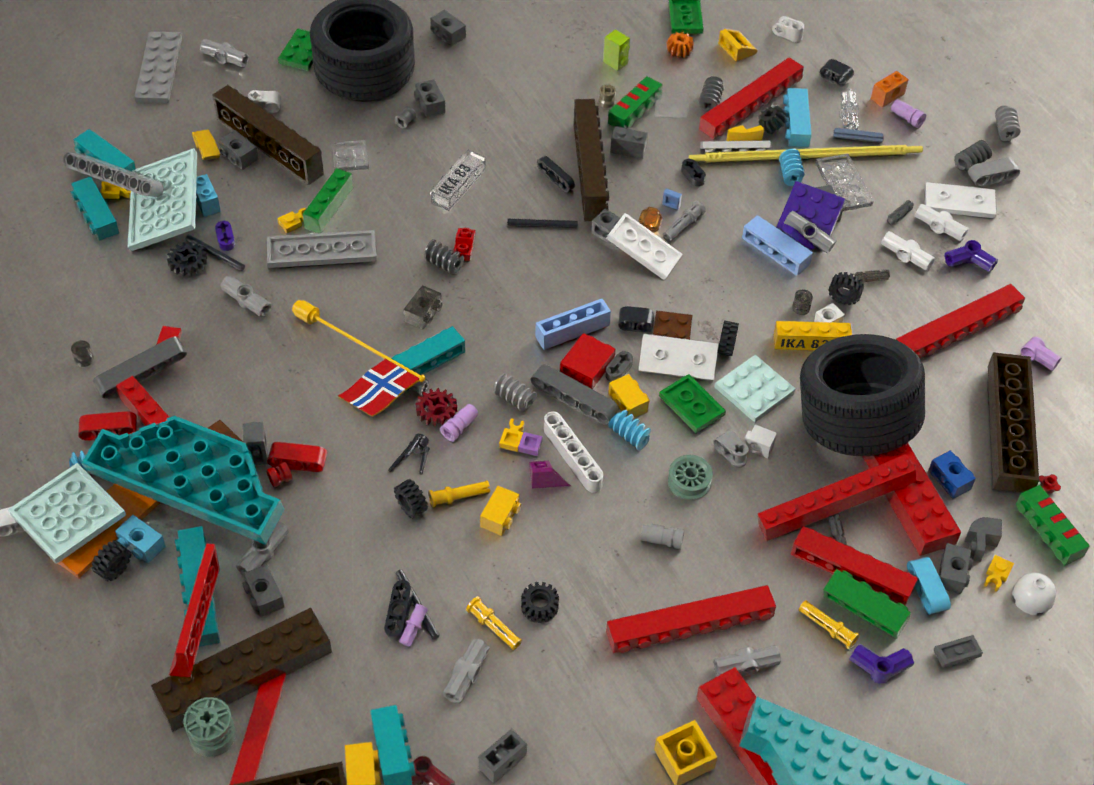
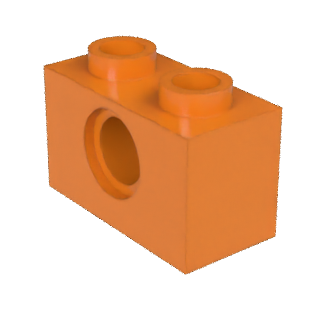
[871,71,909,108]

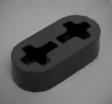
[681,159,706,187]

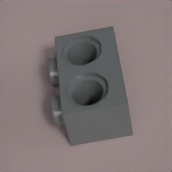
[414,79,445,117]
[591,209,621,249]

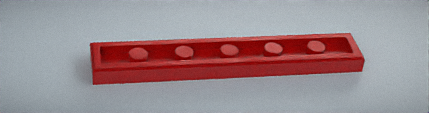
[230,673,287,785]

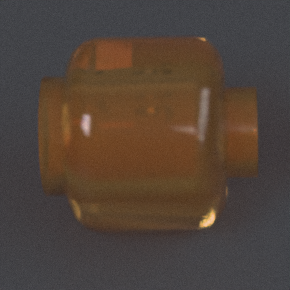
[638,207,663,233]

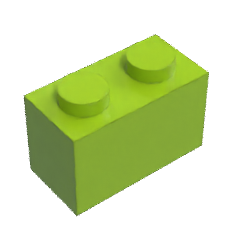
[603,29,630,71]

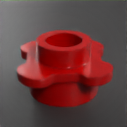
[1039,474,1061,494]

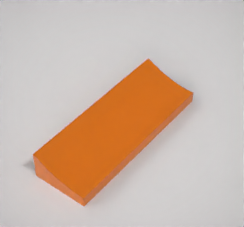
[58,484,161,579]

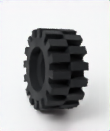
[828,272,864,305]
[718,320,739,356]
[394,479,428,519]
[91,540,131,581]
[521,582,559,623]

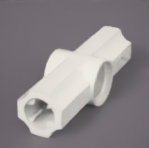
[914,204,969,241]
[881,231,935,271]

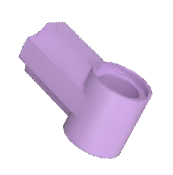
[1021,337,1062,371]

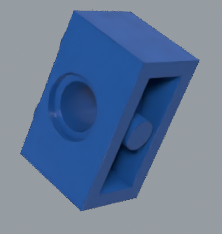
[928,450,976,499]

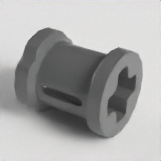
[395,107,416,129]
[407,379,429,396]

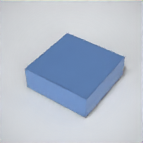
[662,189,682,210]

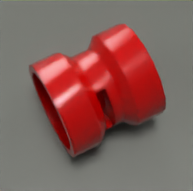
[266,462,293,488]

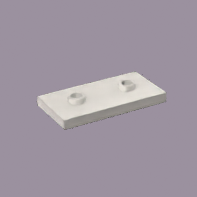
[925,182,996,218]
[606,213,683,280]
[638,334,718,381]

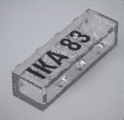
[430,149,486,211]

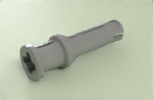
[663,201,706,242]

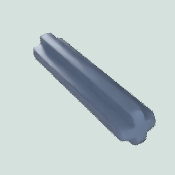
[833,128,884,143]

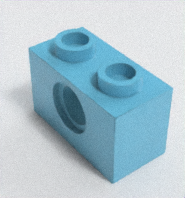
[196,174,221,217]
[115,515,166,563]

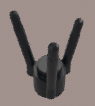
[388,433,430,474]

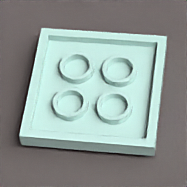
[714,355,796,423]

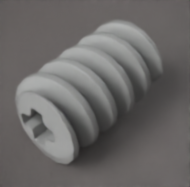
[995,106,1021,141]
[494,373,537,411]

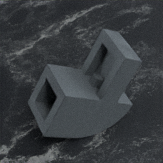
[964,517,1002,562]

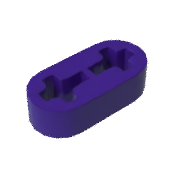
[215,221,235,251]

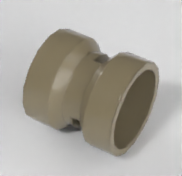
[599,85,616,108]

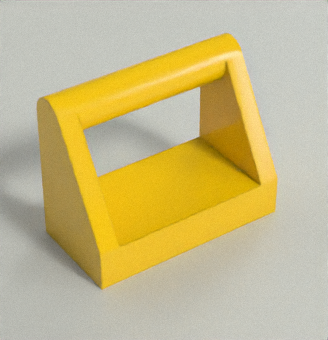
[718,29,758,62]

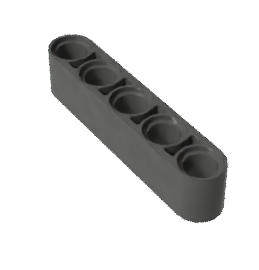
[93,337,187,398]
[530,364,619,425]

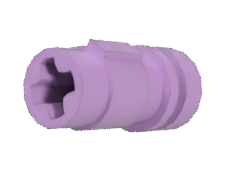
[891,100,927,128]
[440,404,478,442]

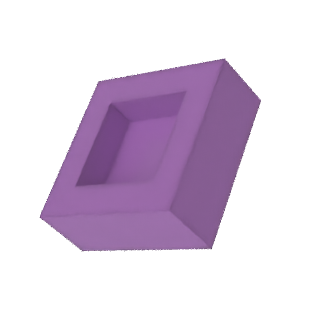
[518,432,543,456]

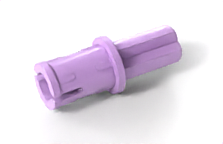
[400,604,428,647]

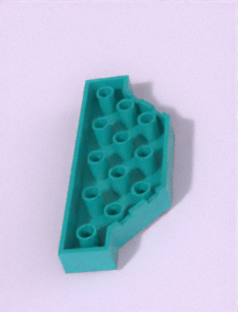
[81,416,285,545]
[739,697,968,785]

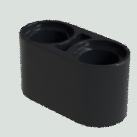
[819,59,854,87]
[618,306,654,333]

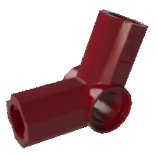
[411,756,455,785]

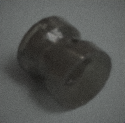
[792,289,813,315]
[71,340,94,367]

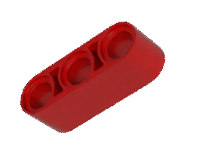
[78,411,137,441]
[267,442,328,472]

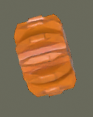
[667,32,694,58]

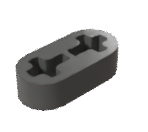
[606,351,633,382]

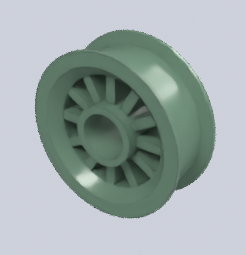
[668,455,713,500]

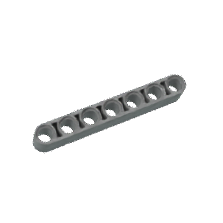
[63,152,164,197]

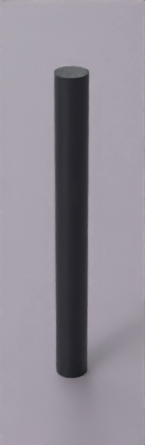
[507,218,578,228]
[185,234,245,271]
[395,569,440,640]

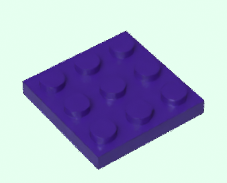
[776,181,845,244]

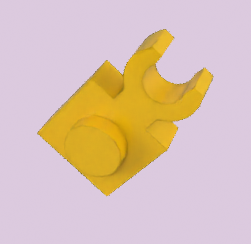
[101,181,131,199]
[277,208,306,233]
[499,418,524,452]
[984,555,1014,592]

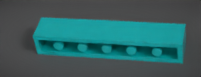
[175,526,220,647]

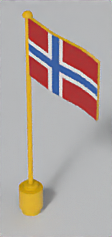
[292,300,425,417]

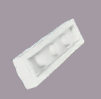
[701,141,770,152]

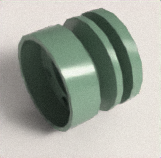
[183,697,236,757]

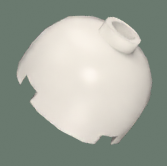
[1012,572,1057,615]

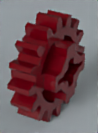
[415,388,458,427]

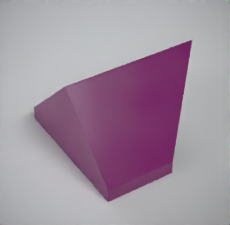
[529,461,571,489]

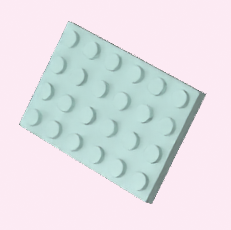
[128,148,197,251]

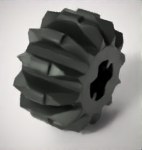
[758,105,787,134]

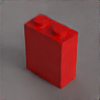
[560,333,616,389]

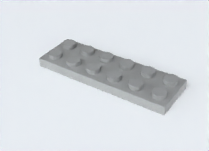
[134,31,182,103]
[267,230,377,268]

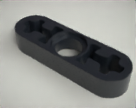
[537,156,575,193]
[384,580,413,641]

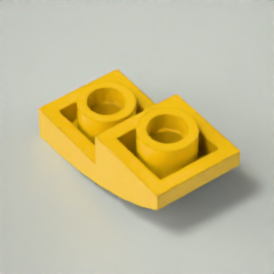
[726,125,764,141]
[192,129,220,160]

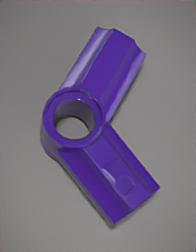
[944,240,998,272]
[849,644,914,684]

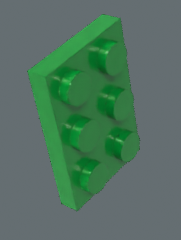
[668,0,704,34]
[278,28,313,71]
[659,374,726,433]

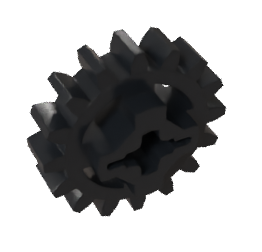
[167,242,207,276]

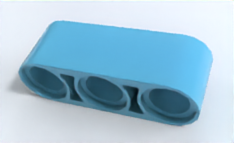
[907,557,951,614]

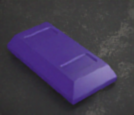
[783,224,815,250]

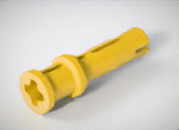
[428,480,490,508]
[466,596,522,650]
[798,600,860,650]

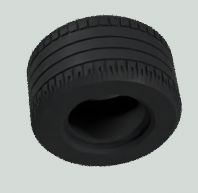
[310,0,415,101]
[800,334,925,456]

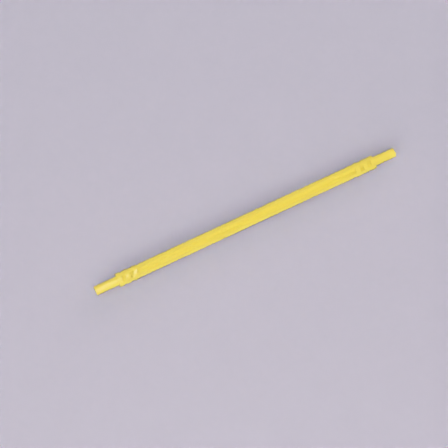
[688,145,923,163]

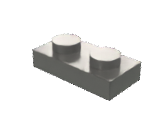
[934,635,983,668]

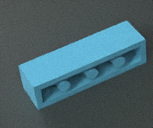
[783,88,811,147]

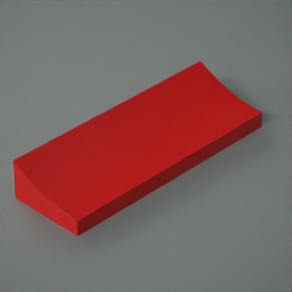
[169,543,220,677]

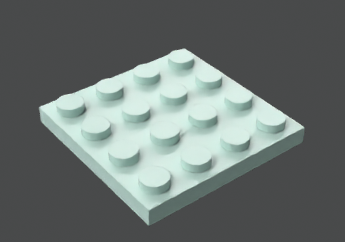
[8,463,126,564]

